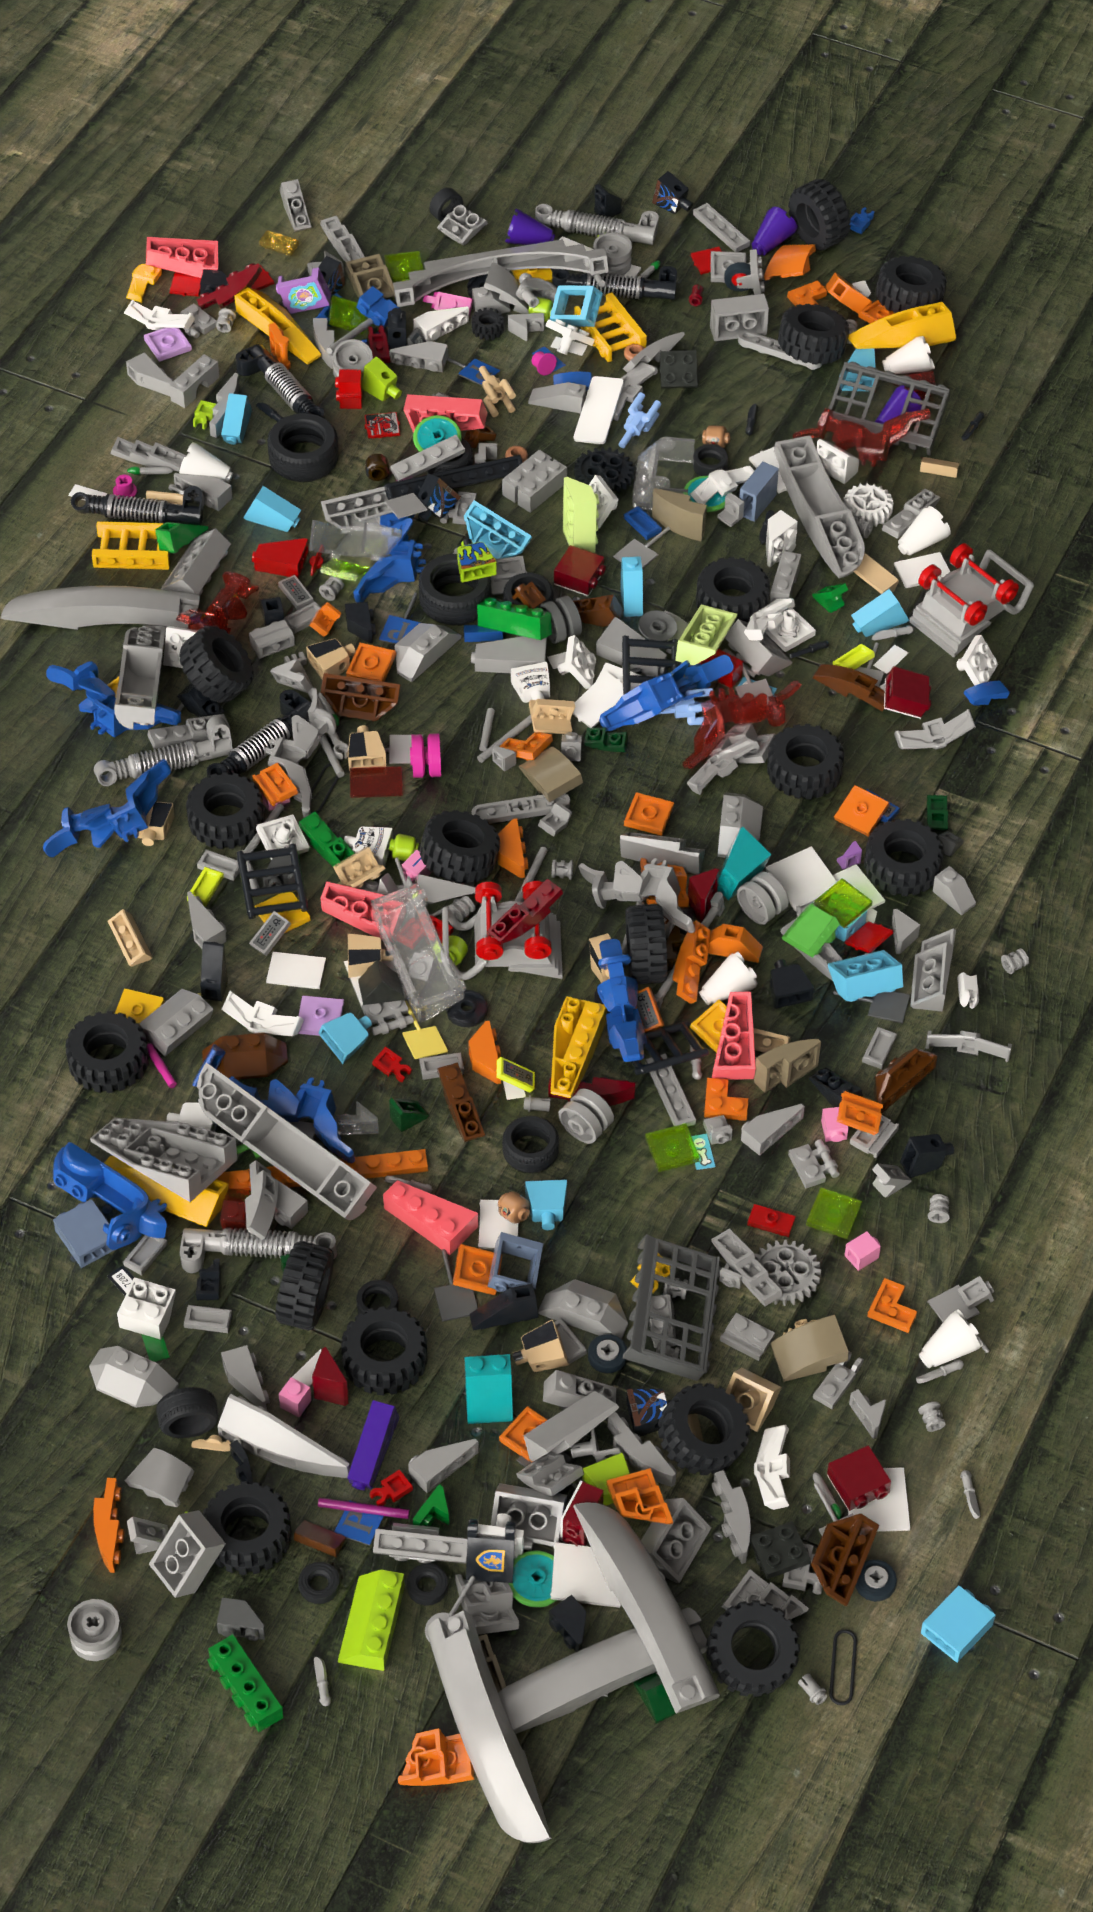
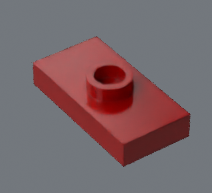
[747,1204,796,1237]

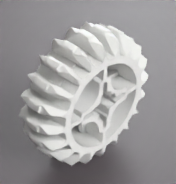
[843,483,894,527]

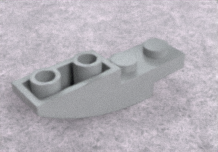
[882,489,940,539]
[148,714,230,749]
[245,1160,278,1240]
[607,1412,677,1487]
[712,1470,751,1564]

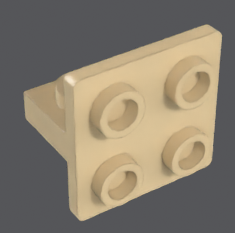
[529,699,575,734]
[333,847,386,889]

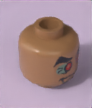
[702,425,730,448]
[498,1191,530,1224]

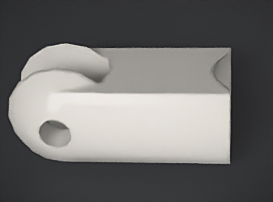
[957,972,979,1009]

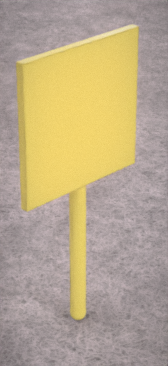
[402,1001,448,1059]

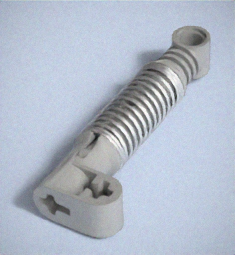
[535,204,659,245]
[94,716,233,786]
[180,1228,337,1273]

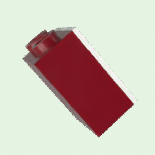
[554,545,606,596]
[884,666,931,719]
[827,1445,891,1512]
[560,1481,604,1547]

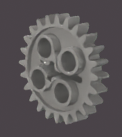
[754,1240,821,1306]

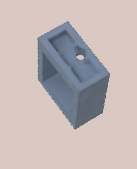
[488,1232,543,1292]

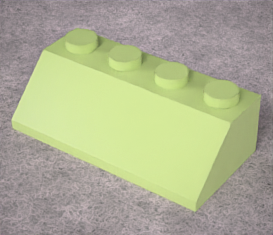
[563,477,599,553]
[675,604,738,665]

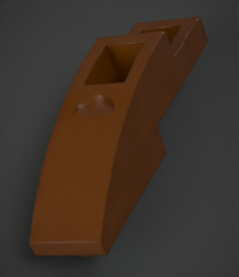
[813,664,885,712]
[437,1062,485,1142]

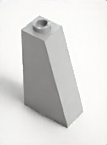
[596,617,668,677]
[471,636,547,673]

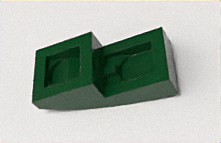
[927,795,948,830]

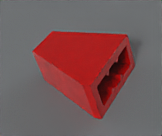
[252,538,309,578]

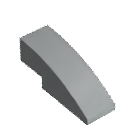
[313,318,335,369]

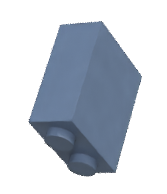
[740,461,779,522]
[53,1199,116,1268]

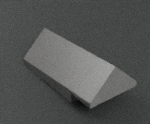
[620,832,705,875]
[910,928,956,1012]
[523,1391,619,1462]

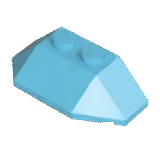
[464,500,532,559]

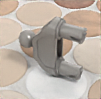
[516,273,557,308]

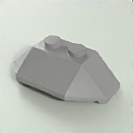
[321,487,389,536]
[395,623,461,682]
[717,792,763,857]
[538,1279,628,1339]
[89,1346,179,1408]

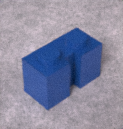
[356,286,399,329]

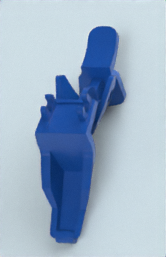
[353,512,426,603]
[599,655,734,731]
[46,661,181,738]
[43,759,171,857]
[597,939,647,1062]
[229,1076,355,1163]

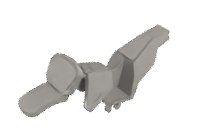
[265,688,336,818]
[578,858,695,933]

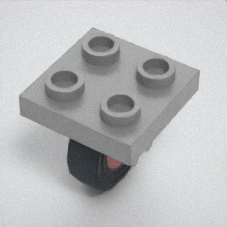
[724,249,765,295]

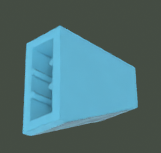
[839,349,875,391]
[221,393,252,445]
[243,486,301,532]
[620,556,643,617]
[851,589,909,637]

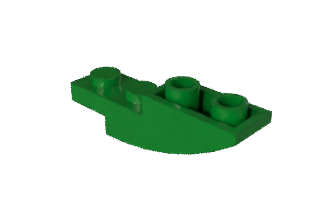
[298,812,355,867]

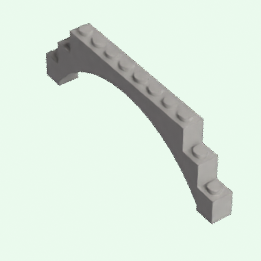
[393,239,609,307]

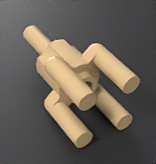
[479,366,516,417]

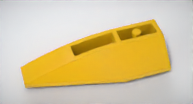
[235,287,321,365]
[848,302,956,349]
[551,996,606,1098]
[104,1156,229,1227]

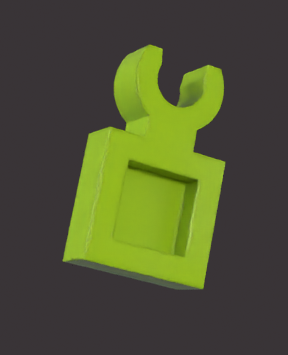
[193,400,216,430]

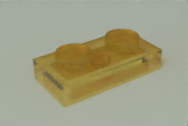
[259,230,299,256]

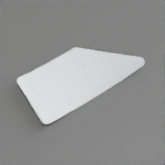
[852,281,871,297]

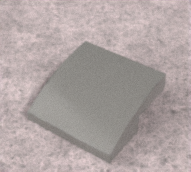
[491,556,527,595]
[516,1452,584,1497]

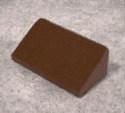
[294,1520,346,1557]

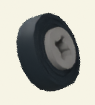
[588,1334,627,1373]
[855,1560,897,1602]

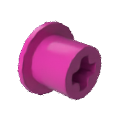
[532,351,557,376]
[113,475,137,499]

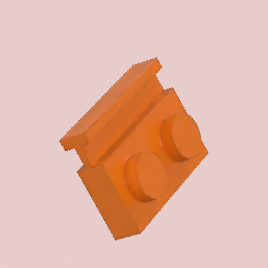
[252,763,298,806]
[837,1091,883,1135]

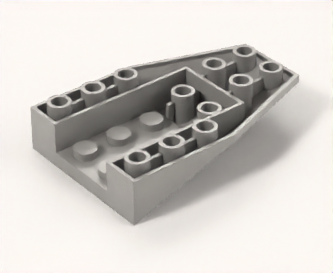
[90,1118,237,1202]

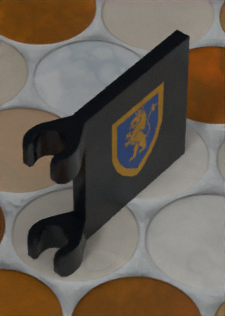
[466,1519,516,1583]

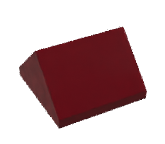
[688,868,719,923]
[312,1347,349,1406]

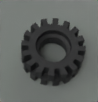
[472,308,504,340]

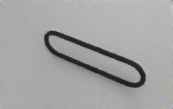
[311,763,339,813]
[829,1629,857,1706]

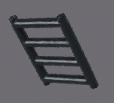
[622,635,679,695]
[236,844,309,919]
[631,1021,709,1075]

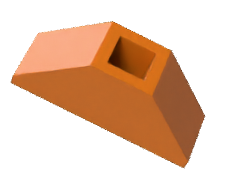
[825,272,872,314]
[497,818,528,878]
[708,924,763,963]
[468,1021,501,1084]

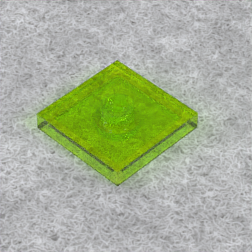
[384,251,424,283]
[328,295,365,334]
[320,558,369,582]
[814,878,873,928]
[645,1124,700,1172]
[806,1188,862,1239]

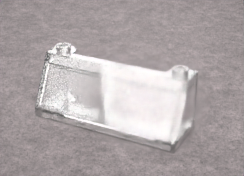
[371,883,466,1023]

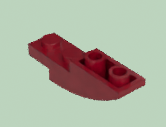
[197,263,262,310]
[487,879,563,944]
[548,1077,635,1106]

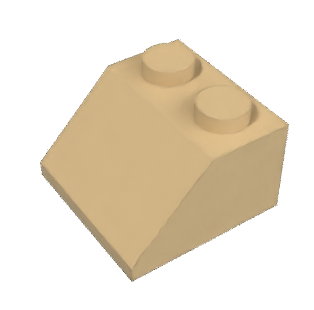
[726,1367,781,1432]

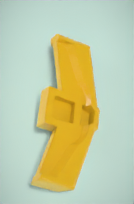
[126,263,162,303]

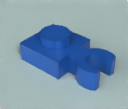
[850,207,874,234]

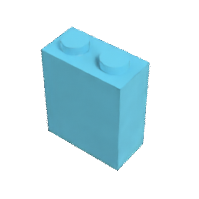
[921,1585,995,1663]

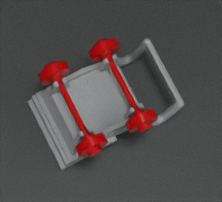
[909,543,1034,657]
[442,881,562,980]

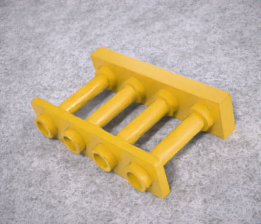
[573,292,647,362]
[92,522,170,570]

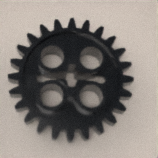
[574,447,634,493]

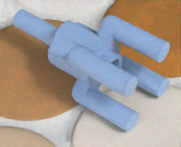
[618,392,661,448]
[657,688,716,725]

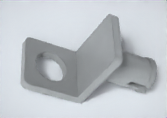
[571,1429,621,1462]

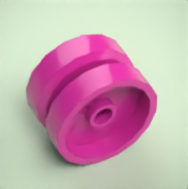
[410,733,441,778]

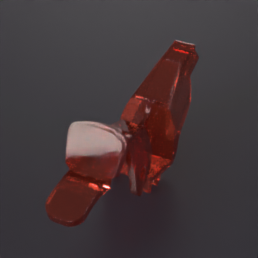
[793,408,931,467]
[176,571,259,634]
[683,681,801,769]

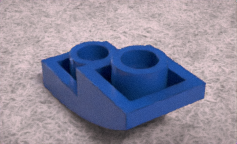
[553,371,592,391]
[964,681,1010,706]

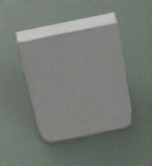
[492,746,516,771]

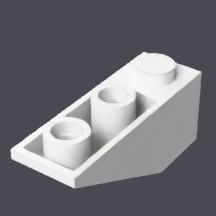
[413,307,469,342]

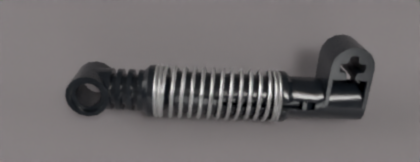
[552,266,677,300]
[236,344,325,419]
[71,486,205,525]
[206,689,311,778]

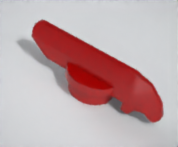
[309,545,323,576]

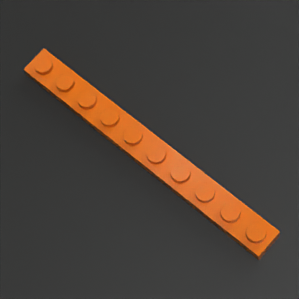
[217,1149,428,1195]

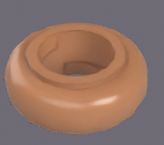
[624,344,644,361]
[505,446,528,462]

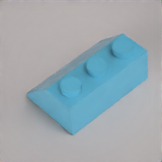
[828,950,903,1002]

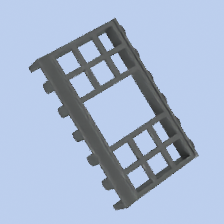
[824,362,950,455]
[623,1234,721,1381]

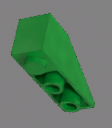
[155,522,209,553]

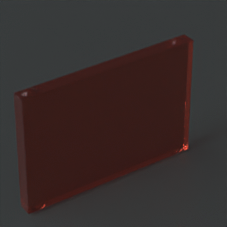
[350,766,402,798]

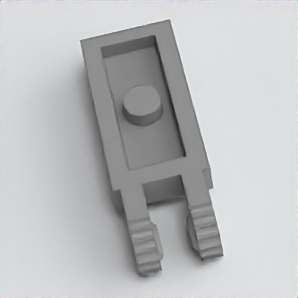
[813,1351,864,1409]

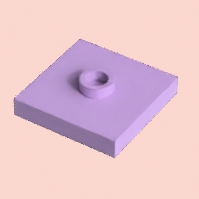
[144,328,192,362]
[298,996,344,1036]

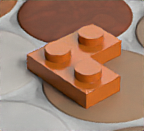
[787,280,827,306]
[499,732,553,760]
[704,1078,748,1121]
[867,1278,917,1333]

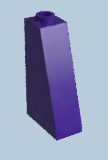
[347,1400,400,1491]

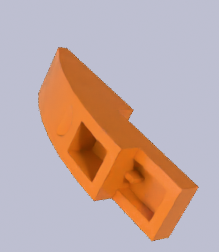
[672,920,710,1004]
[93,1478,124,1573]

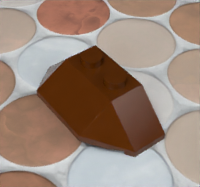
[321,673,401,722]
[202,1033,288,1080]
[874,1048,937,1113]
[811,1513,879,1606]

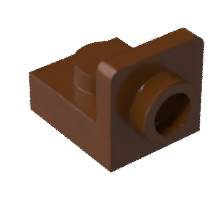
[464,425,497,448]
[512,581,546,609]

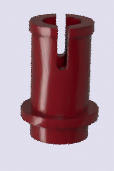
[689,284,704,306]

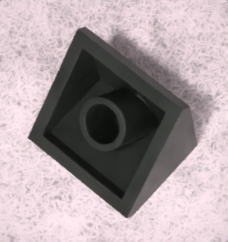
[358,960,405,1005]

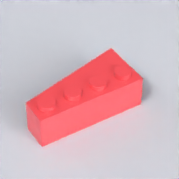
[146,237,218,278]
[404,394,487,433]
[320,882,406,946]
[712,992,756,1080]
[383,1180,478,1255]

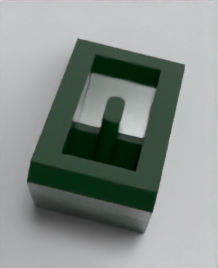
[389,1098,429,1132]
[634,1672,676,1723]

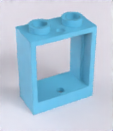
[550,286,603,327]

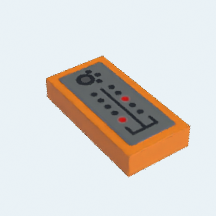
[635,987,665,1033]

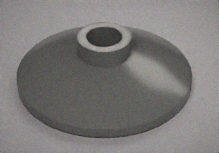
[639,610,677,641]

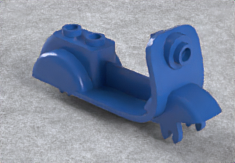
[53,1142,167,1250]

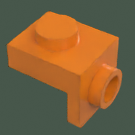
[309,602,342,637]

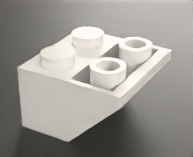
[817,439,859,484]
[766,510,798,567]
[117,1277,176,1340]

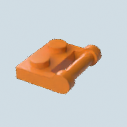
[268,322,291,370]

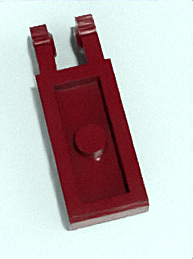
[368,325,390,363]

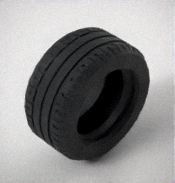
[267,413,339,482]
[419,554,491,626]

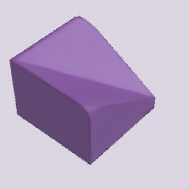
[837,841,862,870]

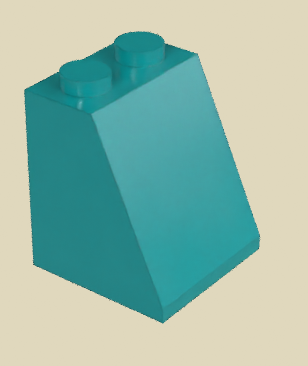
[717,827,772,900]
[465,1354,513,1424]

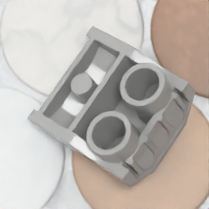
[437,204,488,246]

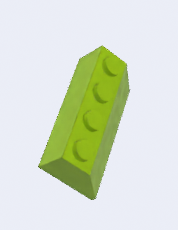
[338,1570,405,1671]

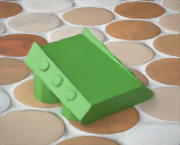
[782,902,840,958]

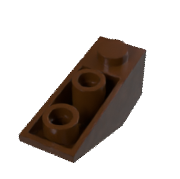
[573,594,624,627]

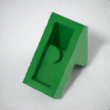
[812,583,848,613]
[413,1484,449,1527]

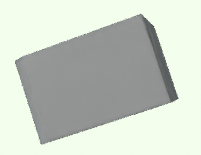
[892,909,920,954]

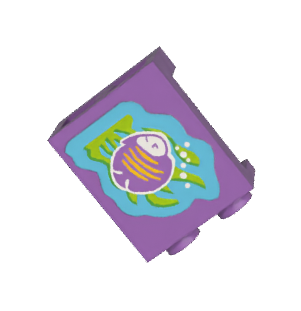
[276,267,331,314]

